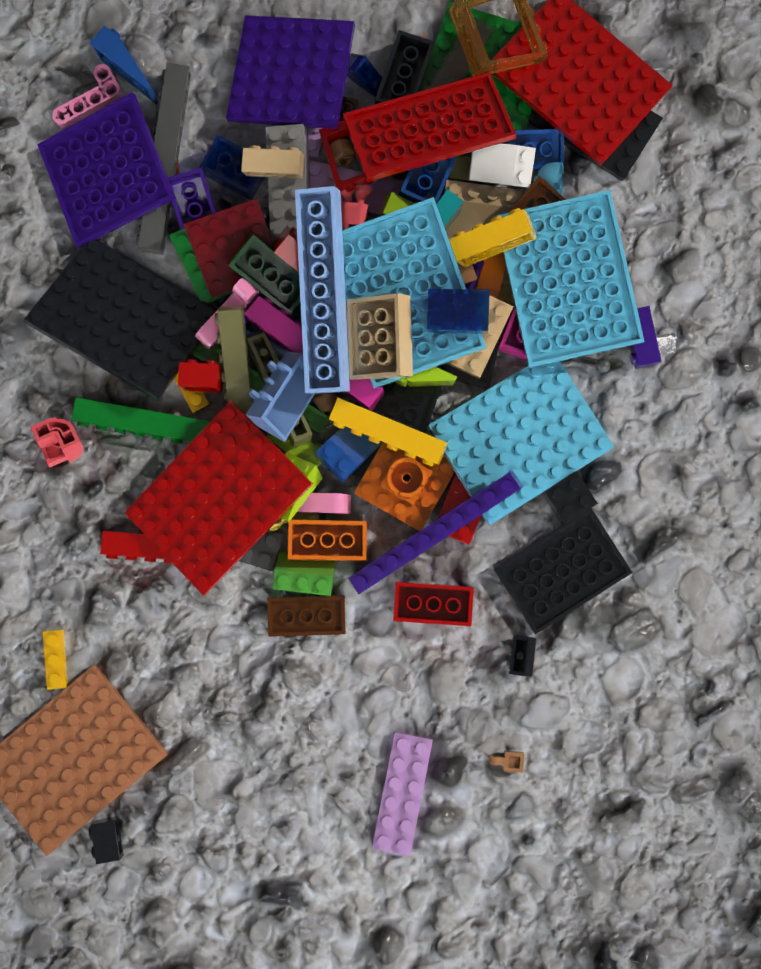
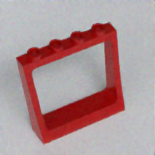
[319,120,392,192]

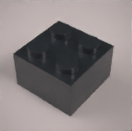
[542,471,598,525]

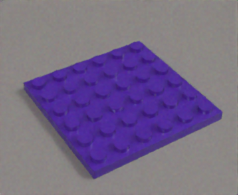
[226,15,355,129]
[37,92,176,248]

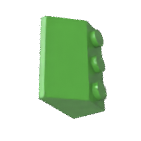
[273,550,336,596]

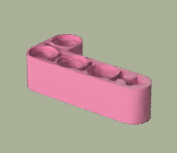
[52,64,124,130]
[195,278,261,350]
[297,493,352,514]

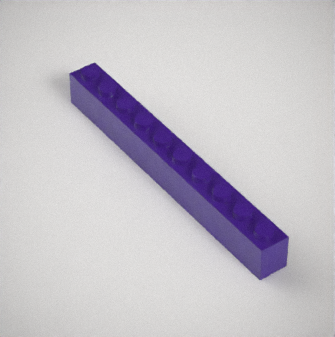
[348,470,524,595]

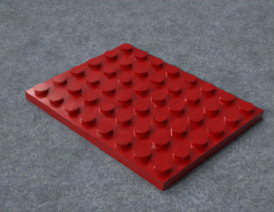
[486,0,673,166]
[124,401,314,596]

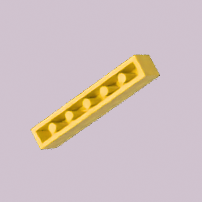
[329,397,448,467]

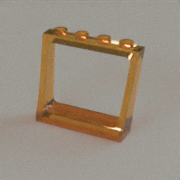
[449,0,548,76]

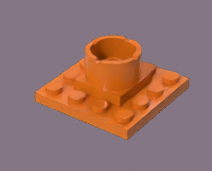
[354,442,455,531]

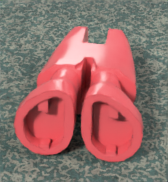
[340,185,373,231]

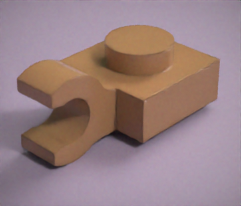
[489,750,525,773]

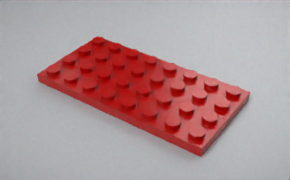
[343,72,516,182]

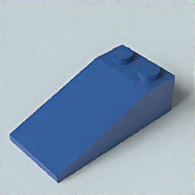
[90,25,158,104]
[502,129,564,169]

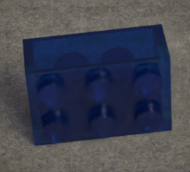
[199,134,265,200]
[427,289,490,334]

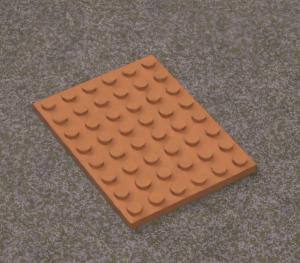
[0,664,169,856]

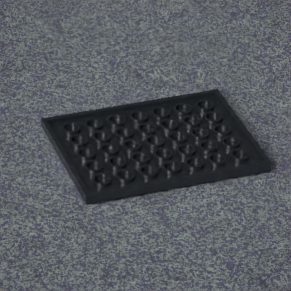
[24,240,218,401]

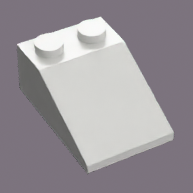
[468,143,536,188]

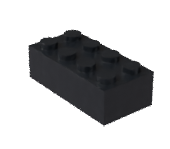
[375,30,435,104]

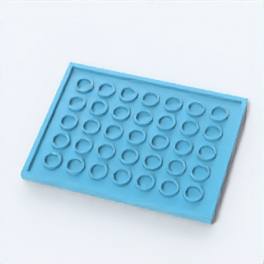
[495,190,645,368]
[342,197,487,389]
[427,362,614,526]

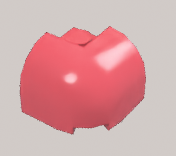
[30,417,83,467]

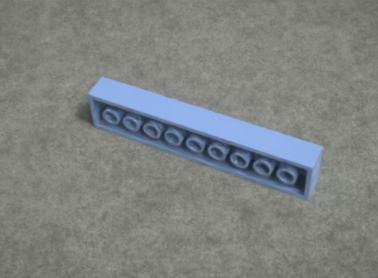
[295,186,350,394]

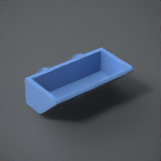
[246,351,315,442]

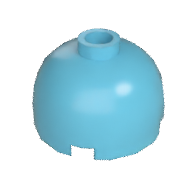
[533,162,564,196]

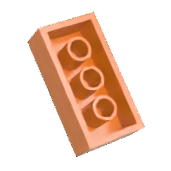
[287,520,367,562]

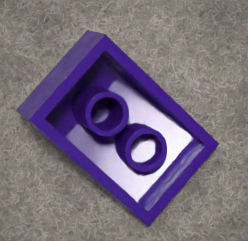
[168,167,217,229]

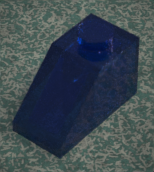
[347,53,382,96]

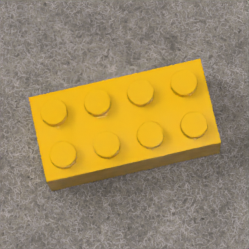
[449,208,537,267]

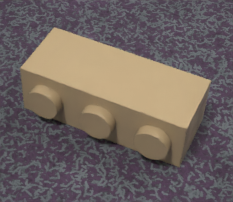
[241,145,304,179]

